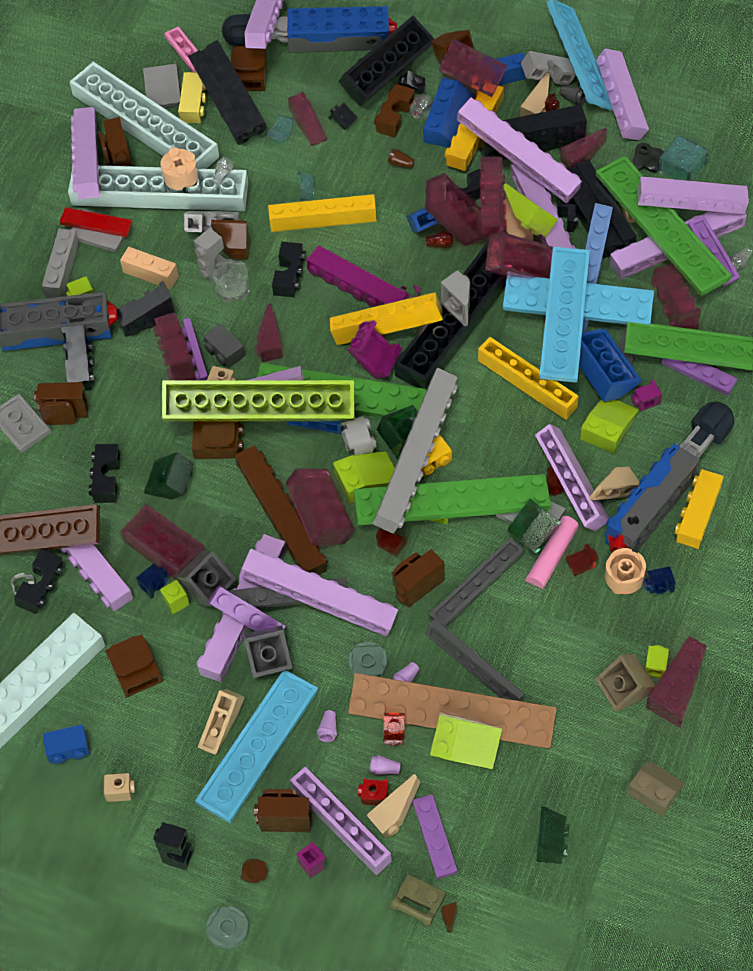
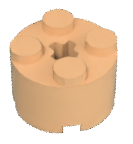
[161,147,198,190]
[605,548,646,594]

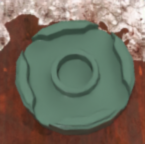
[348,642,388,677]
[206,906,249,949]

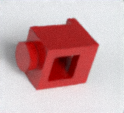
[358,779,389,806]

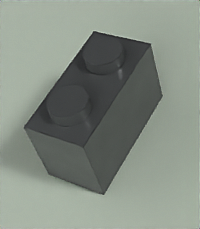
[204,324,246,368]

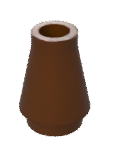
[388,149,415,169]

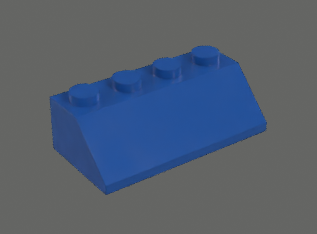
[423,78,475,148]
[579,328,641,402]

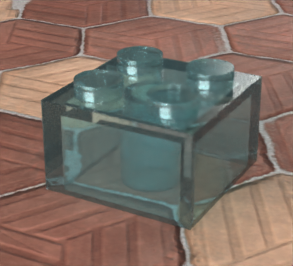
[658,135,709,181]

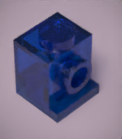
[136,563,168,599]
[644,566,676,594]

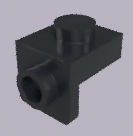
[398,71,425,95]
[328,103,358,130]
[557,203,578,232]

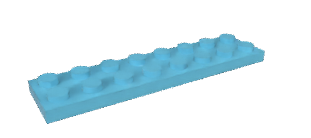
[546,0,613,111]
[539,247,590,382]
[503,274,654,325]
[195,670,318,824]

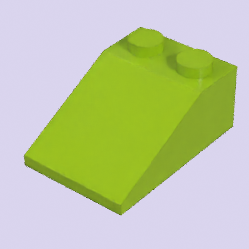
[503,183,558,237]
[580,399,639,454]
[333,451,395,504]
[430,714,502,769]

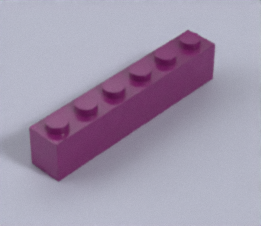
[306,245,408,307]

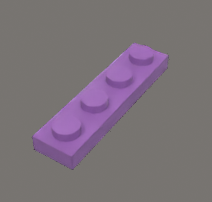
[687,215,740,287]
[181,318,208,381]
[662,358,737,396]
[208,585,286,631]
[412,794,457,880]

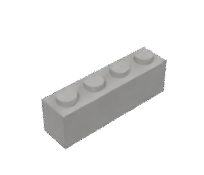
[42,228,79,299]

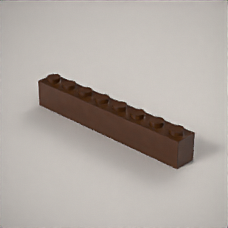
[235,445,328,575]

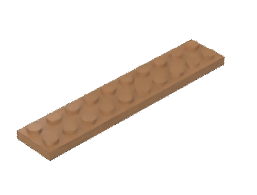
[348,673,557,749]

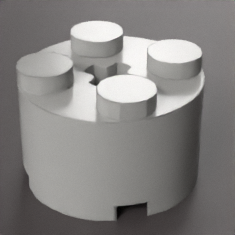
[340,416,376,456]

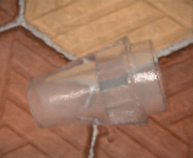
[212,157,234,185]
[729,247,752,271]

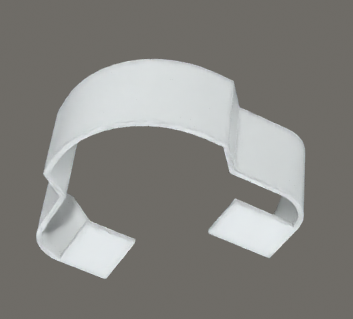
[11,573,35,595]

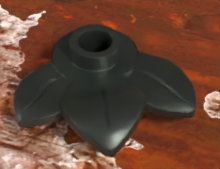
[632,143,667,173]

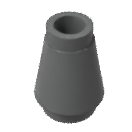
[560,85,586,104]

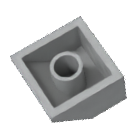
[441,270,470,326]

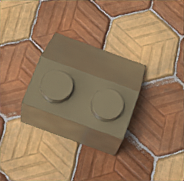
[595,654,656,712]
[627,761,685,817]

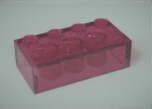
[438,39,507,97]
[425,173,483,246]
[485,232,553,279]
[285,468,355,545]
[121,504,205,584]

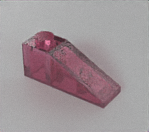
[288,92,327,146]
[560,128,607,168]
[254,304,283,362]

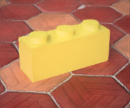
[178,72,207,123]

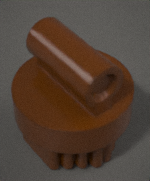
[240,859,268,883]

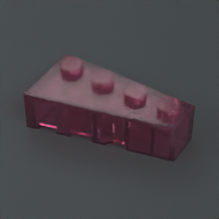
[479,157,507,237]
[651,264,701,330]
[152,313,196,381]
[646,636,707,728]

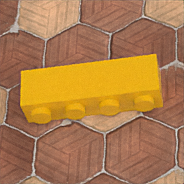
[674,469,724,549]

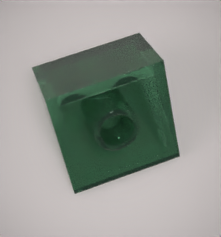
[377,405,418,458]
[143,452,194,500]
[507,498,561,553]
[536,807,569,864]

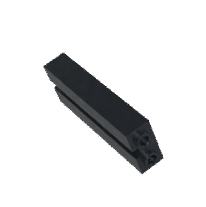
[188,40,268,145]
[566,159,637,259]

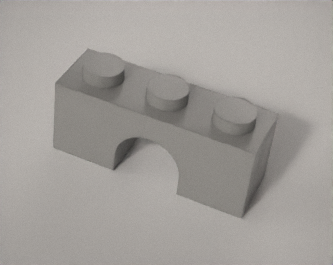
[521,51,576,86]
[184,211,240,232]
[194,228,228,283]

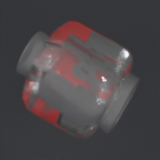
[409,95,433,120]

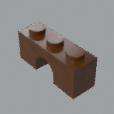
[374,84,415,138]

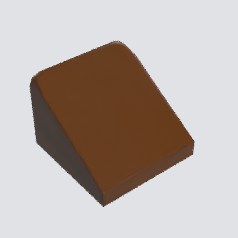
[441,902,457,933]

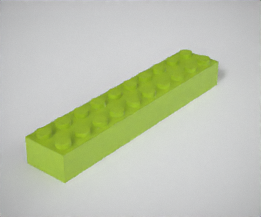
[162,380,354,421]

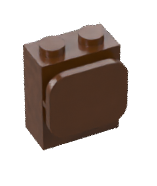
[231,46,268,91]
[98,117,132,167]
[34,382,89,425]
[192,421,244,459]
[392,549,445,608]
[105,635,163,698]
[254,789,312,833]

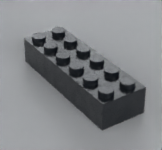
[338,15,435,107]
[479,104,587,163]

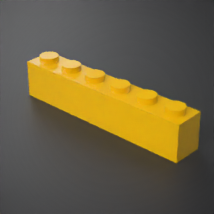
[444,82,504,171]
[268,194,377,232]
[330,292,443,345]
[478,337,579,420]

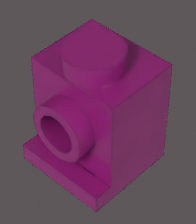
[631,380,662,412]
[296,842,326,878]

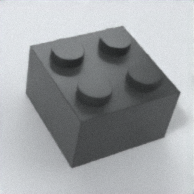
[176,550,236,607]
[243,625,292,678]

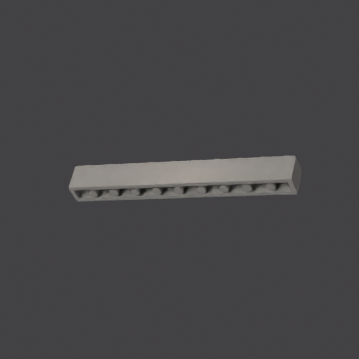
[372,368,458,534]

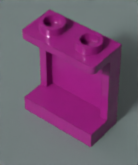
[347,320,402,379]

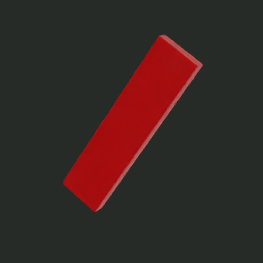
[60,207,133,237]

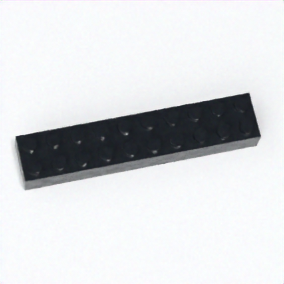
[394,235,523,390]

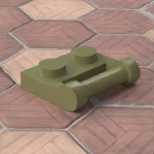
[391,874,446,927]

